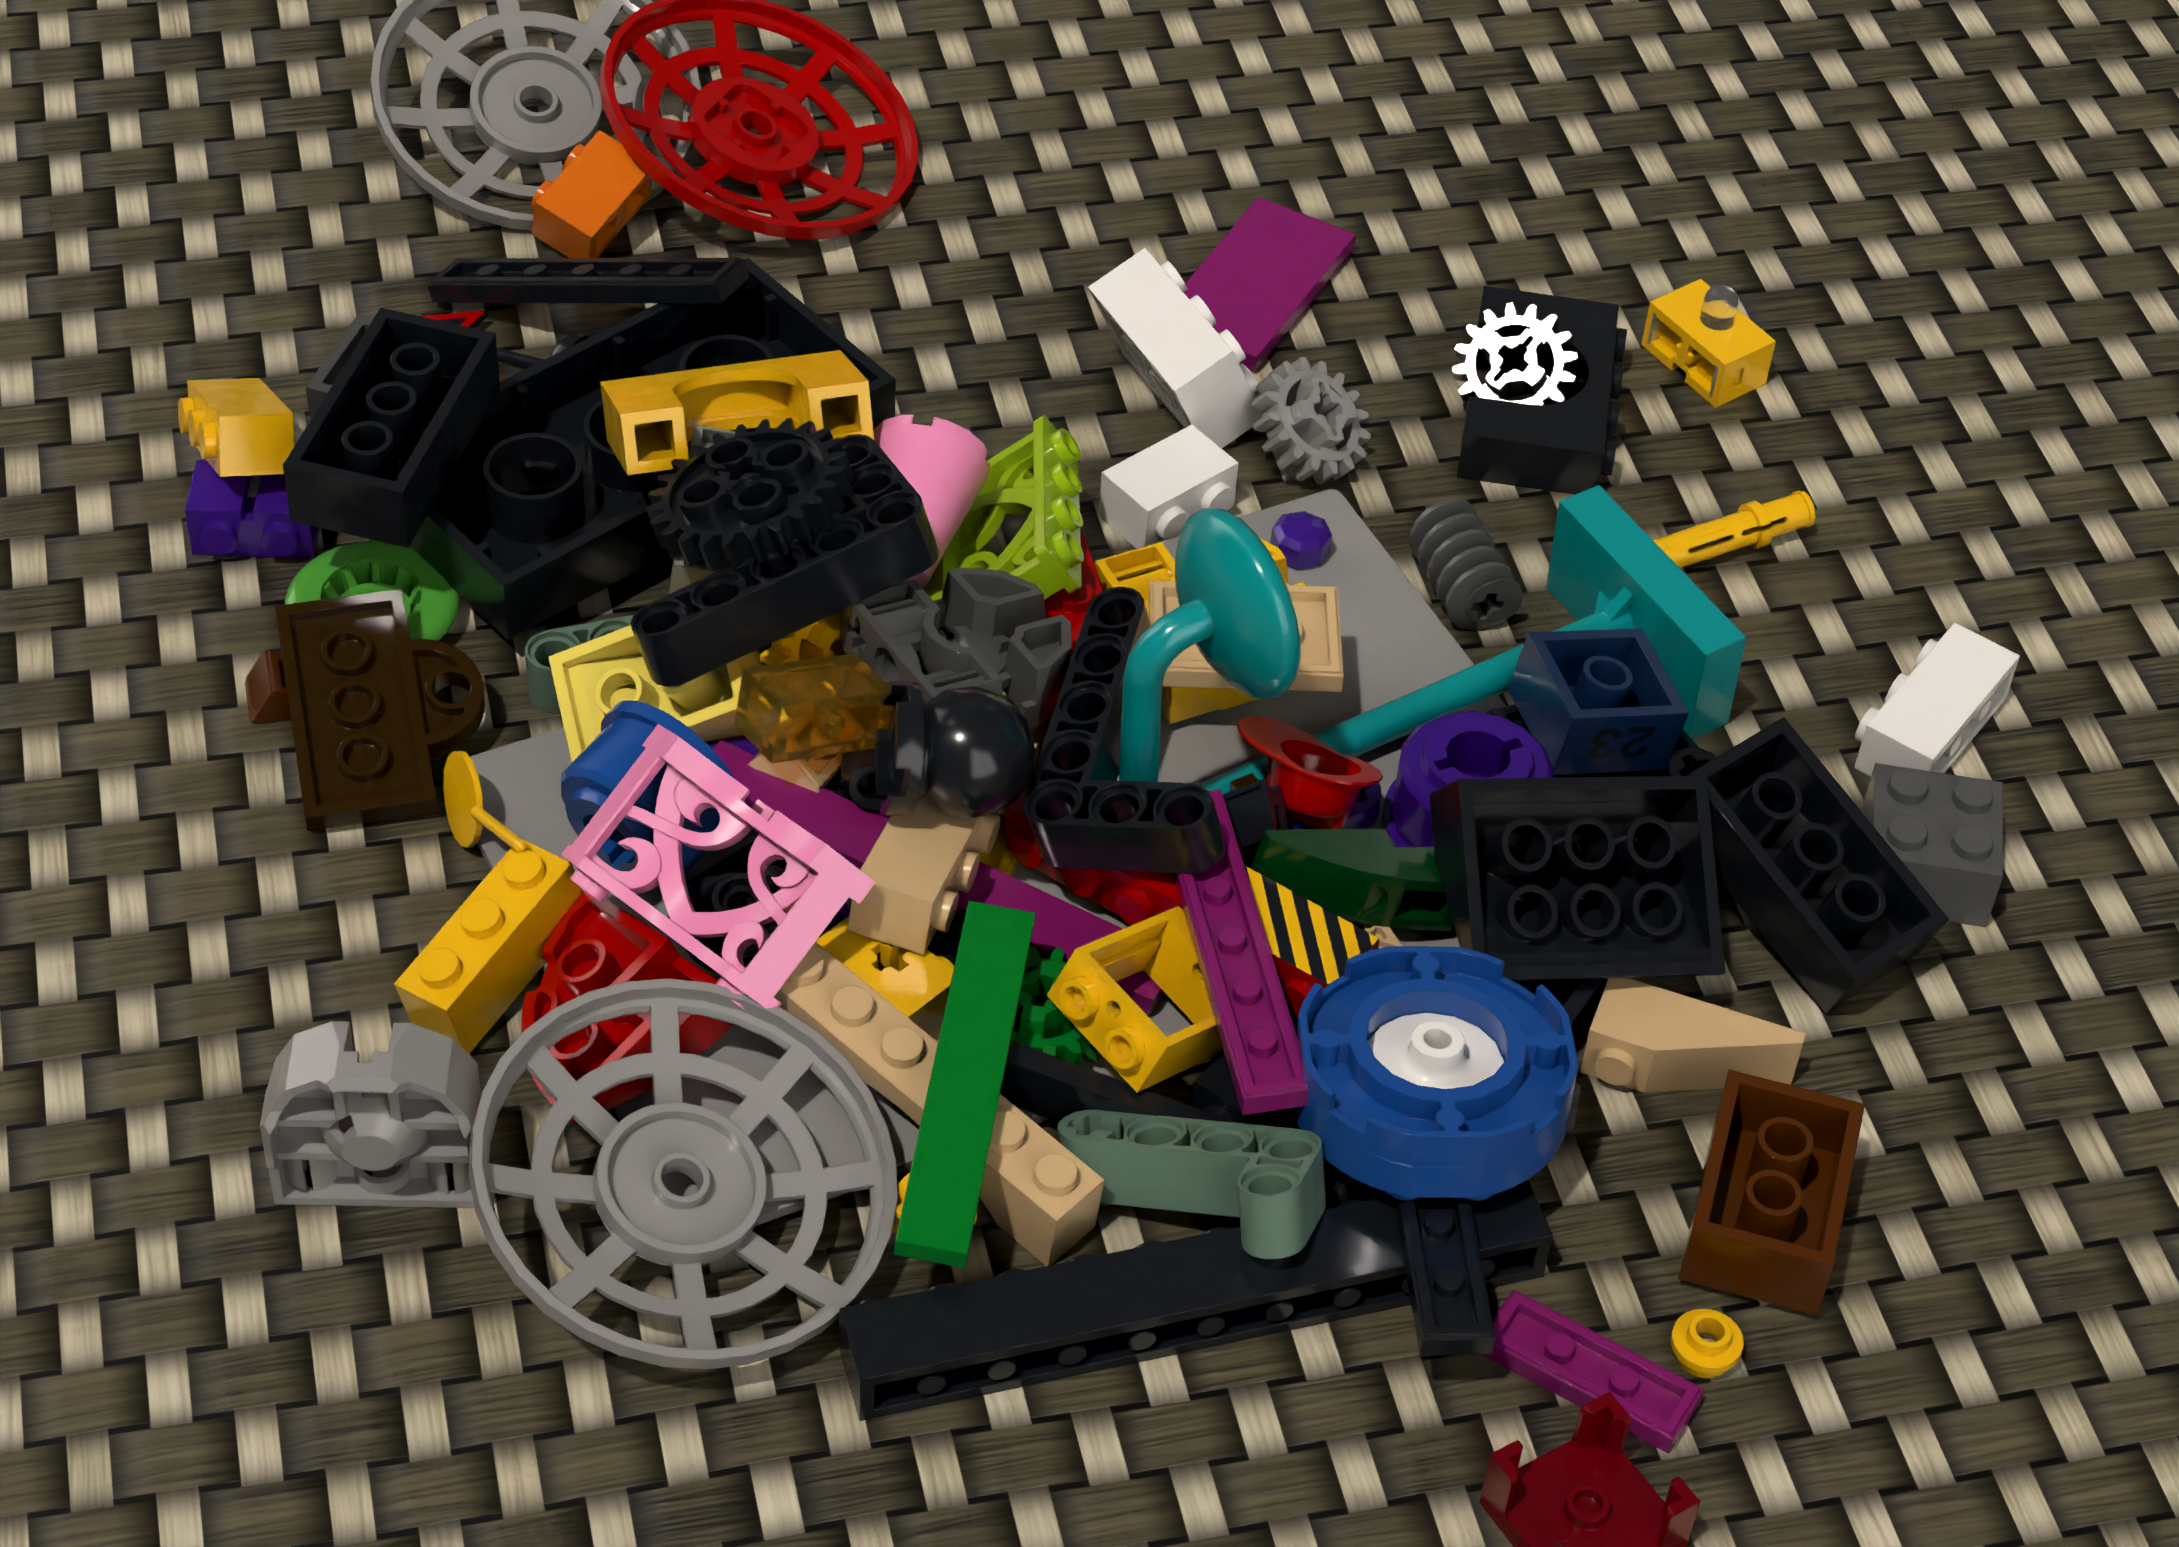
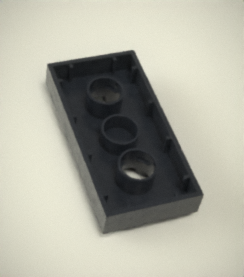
[410,258,896,640]

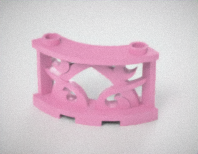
[561,724,876,1010]

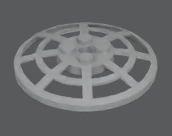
[370,0,701,231]
[469,978,898,1370]

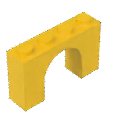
[600,350,874,476]

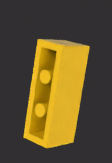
[178,378,294,477]
[394,839,583,1054]

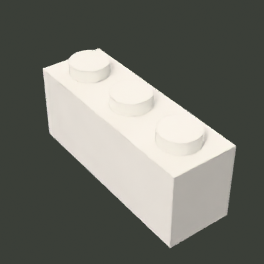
[1854,623,2020,777]

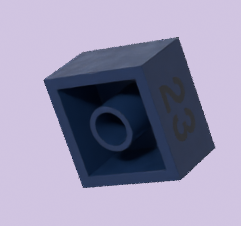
[1508,628,1689,775]

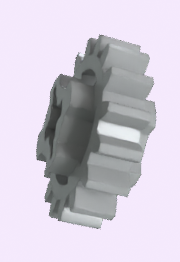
[1251,357,1371,485]

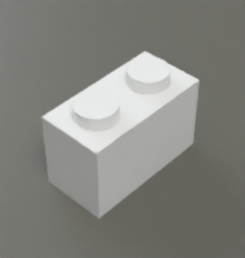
[1099,425,1239,549]

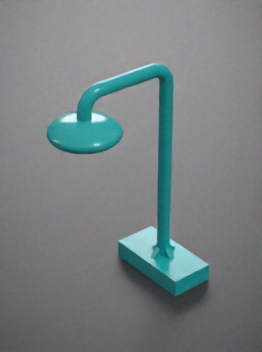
[1119,485,1746,795]

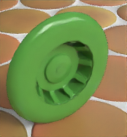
[285,540,460,641]

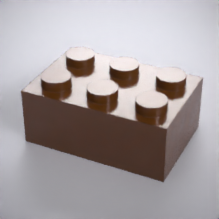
[1678,1069,1865,1316]

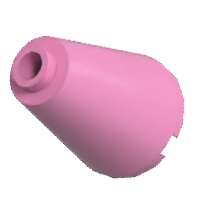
[873,415,990,588]

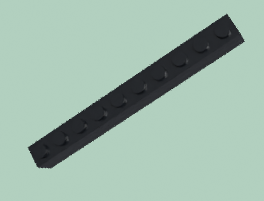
[839,1180,1553,1421]

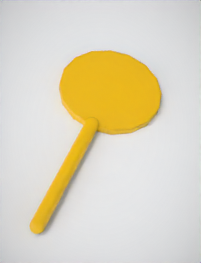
[443,751,527,852]

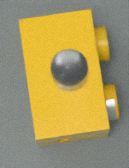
[1641,279,1776,408]

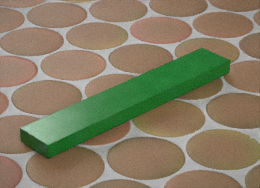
[893,900,1036,1268]

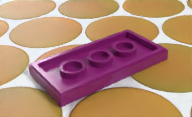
[1183,197,1356,372]

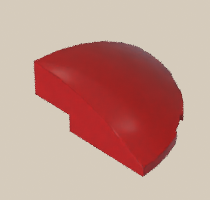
[521,891,734,1124]

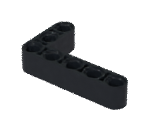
[630,434,939,687]
[1024,586,1225,874]

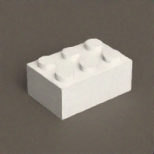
[1088,248,1262,449]

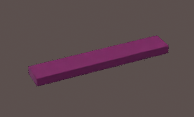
[1173,789,1308,1115]

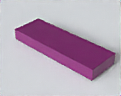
[1481,1289,1705,1454]

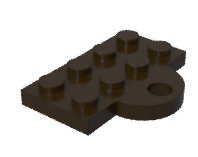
[275,589,485,831]

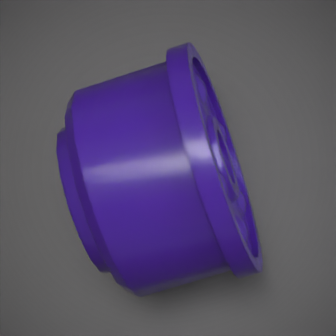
[1382,711,1554,847]

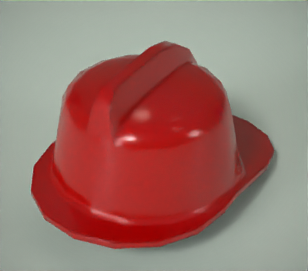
[1237,716,1383,829]

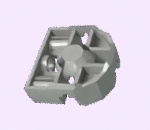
[260,1021,482,1208]

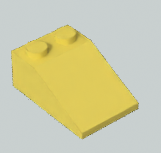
[548,625,777,762]

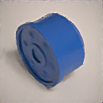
[561,700,746,875]

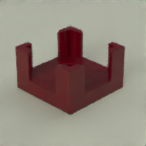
[1479,1392,1700,1547]

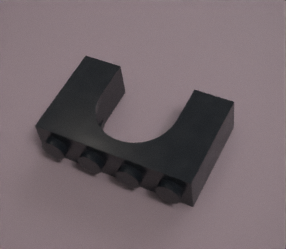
[1457,286,1627,495]

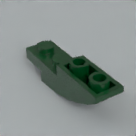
[1251,829,1453,931]

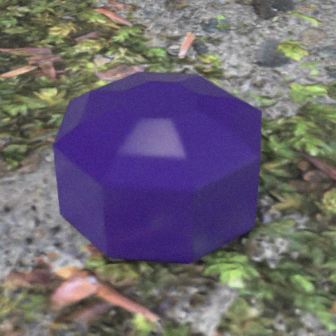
[1270,511,1332,569]

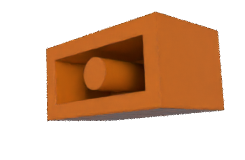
[530,130,653,258]

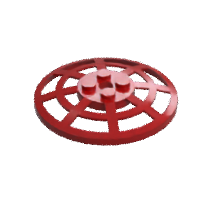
[599,0,918,240]

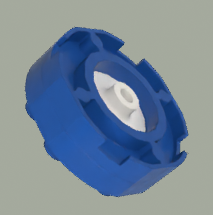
[1296,946,1578,1201]

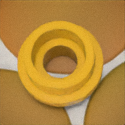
[1671,1309,1744,1378]

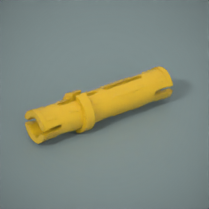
[1652,490,1816,568]

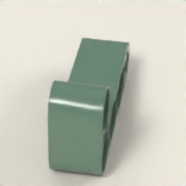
[1057,1110,1326,1259]

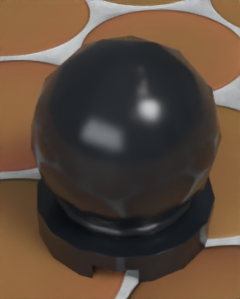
[874,682,1035,819]

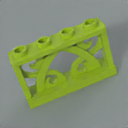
[923,415,1084,639]

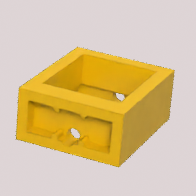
[1047,906,1224,1093]

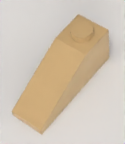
[1580,978,1806,1093]

